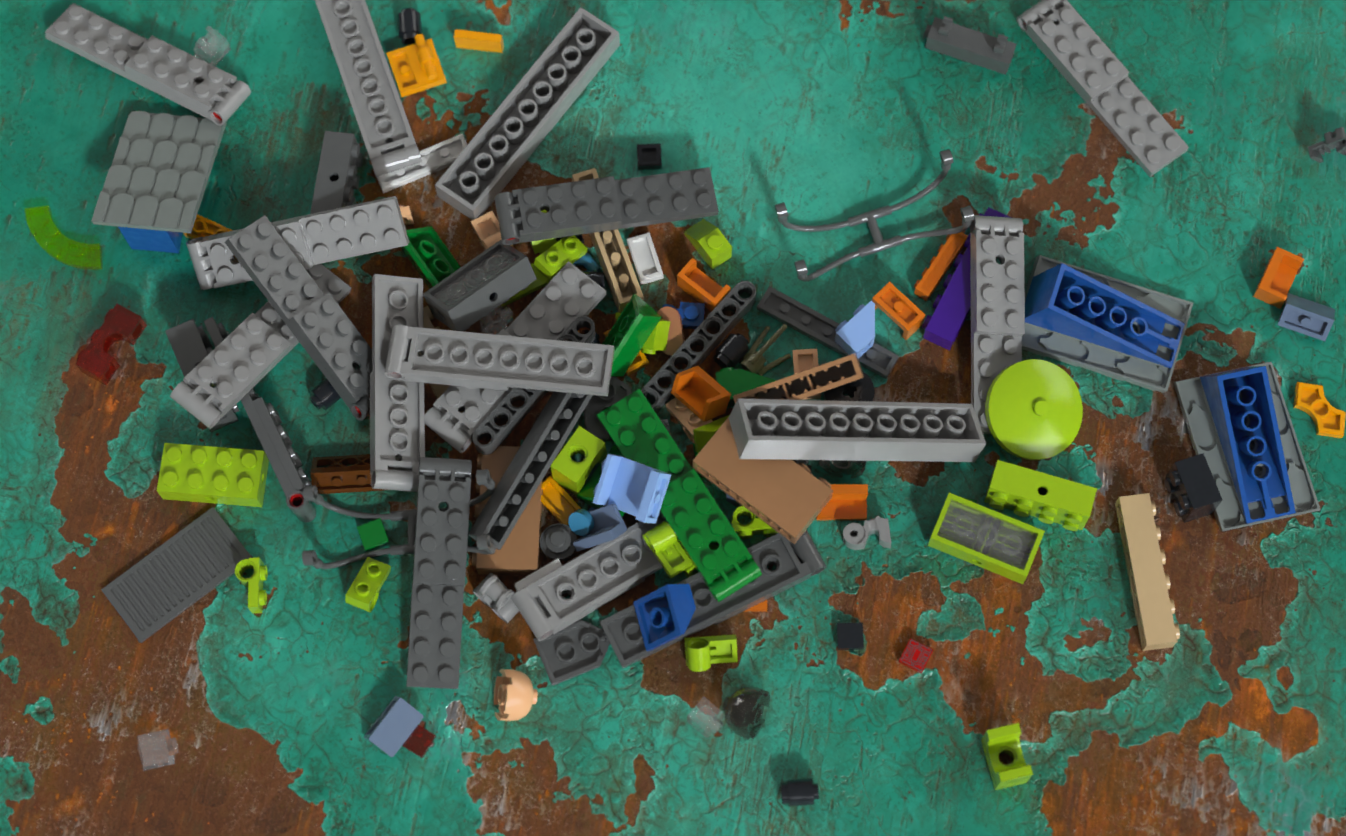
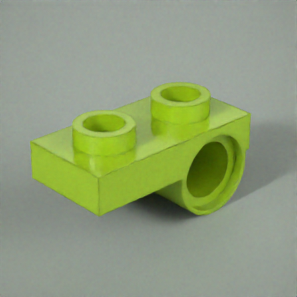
[534,235,588,281]
[732,506,778,539]
[642,521,692,578]
[235,557,268,613]
[345,557,391,612]
[684,634,738,672]

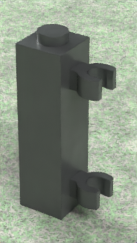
[923,16,1016,75]

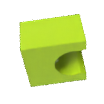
[550,426,607,496]
[981,723,1033,790]

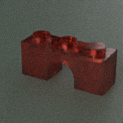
[76,304,147,386]

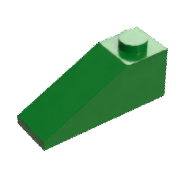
[715,367,777,407]

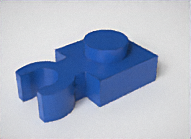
[663,302,705,329]

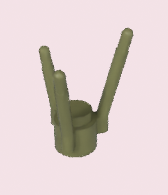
[740,324,791,376]

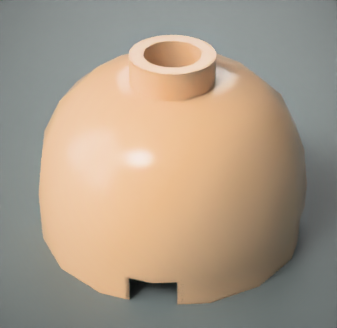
[493,669,538,721]

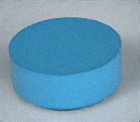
[568,509,594,536]

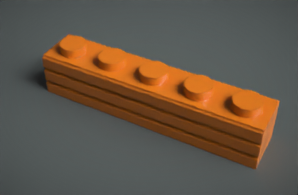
[914,232,968,301]

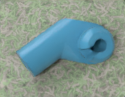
[573,253,601,272]

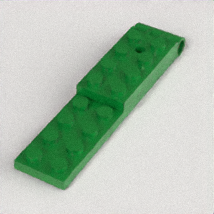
[597,388,762,602]

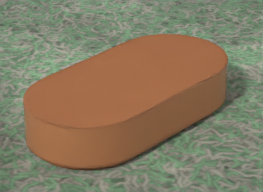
[657,306,685,356]

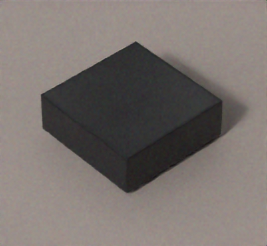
[637,143,662,170]
[837,623,864,650]

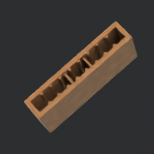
[733,353,864,403]
[693,417,833,545]
[472,446,544,575]

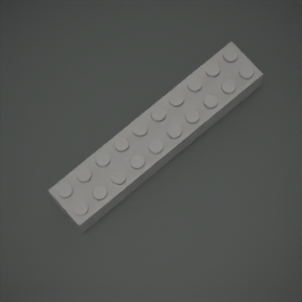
[435,7,620,220]
[729,399,986,462]

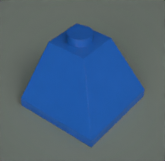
[633,584,696,651]

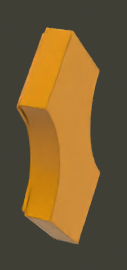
[1293,382,1346,439]

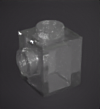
[687,697,724,738]
[137,729,178,771]

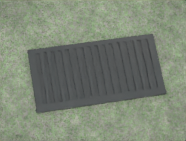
[101,507,253,643]

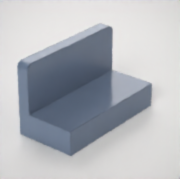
[1277,293,1335,341]
[573,503,628,552]
[364,696,423,757]

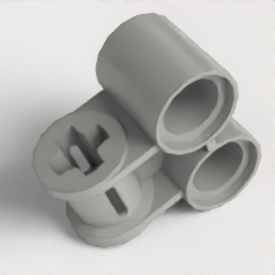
[473,572,519,624]

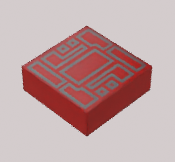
[899,638,933,674]

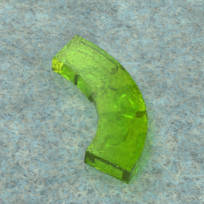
[24,205,103,270]

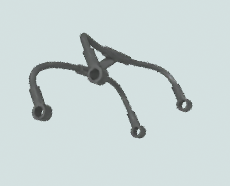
[775,149,975,282]
[302,469,496,569]

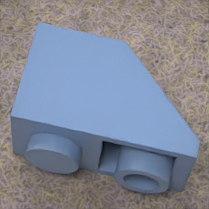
[835,300,875,359]

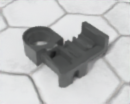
[1308,127,1346,163]

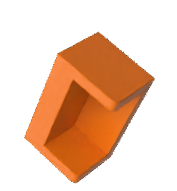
[1253,247,1304,309]
[677,258,731,312]
[872,281,925,340]
[671,366,731,422]

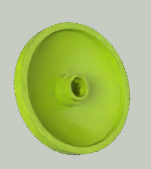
[985,359,1083,460]

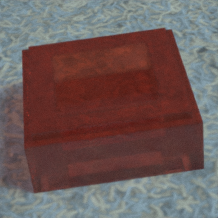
[402,725,436,759]

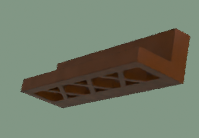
[310,454,398,494]

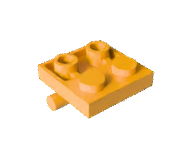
[386,34,447,98]

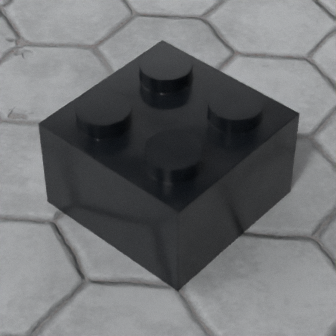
[1164,453,1222,523]

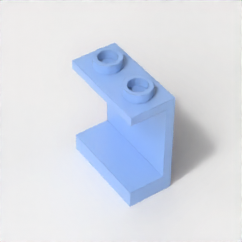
[592,454,671,524]

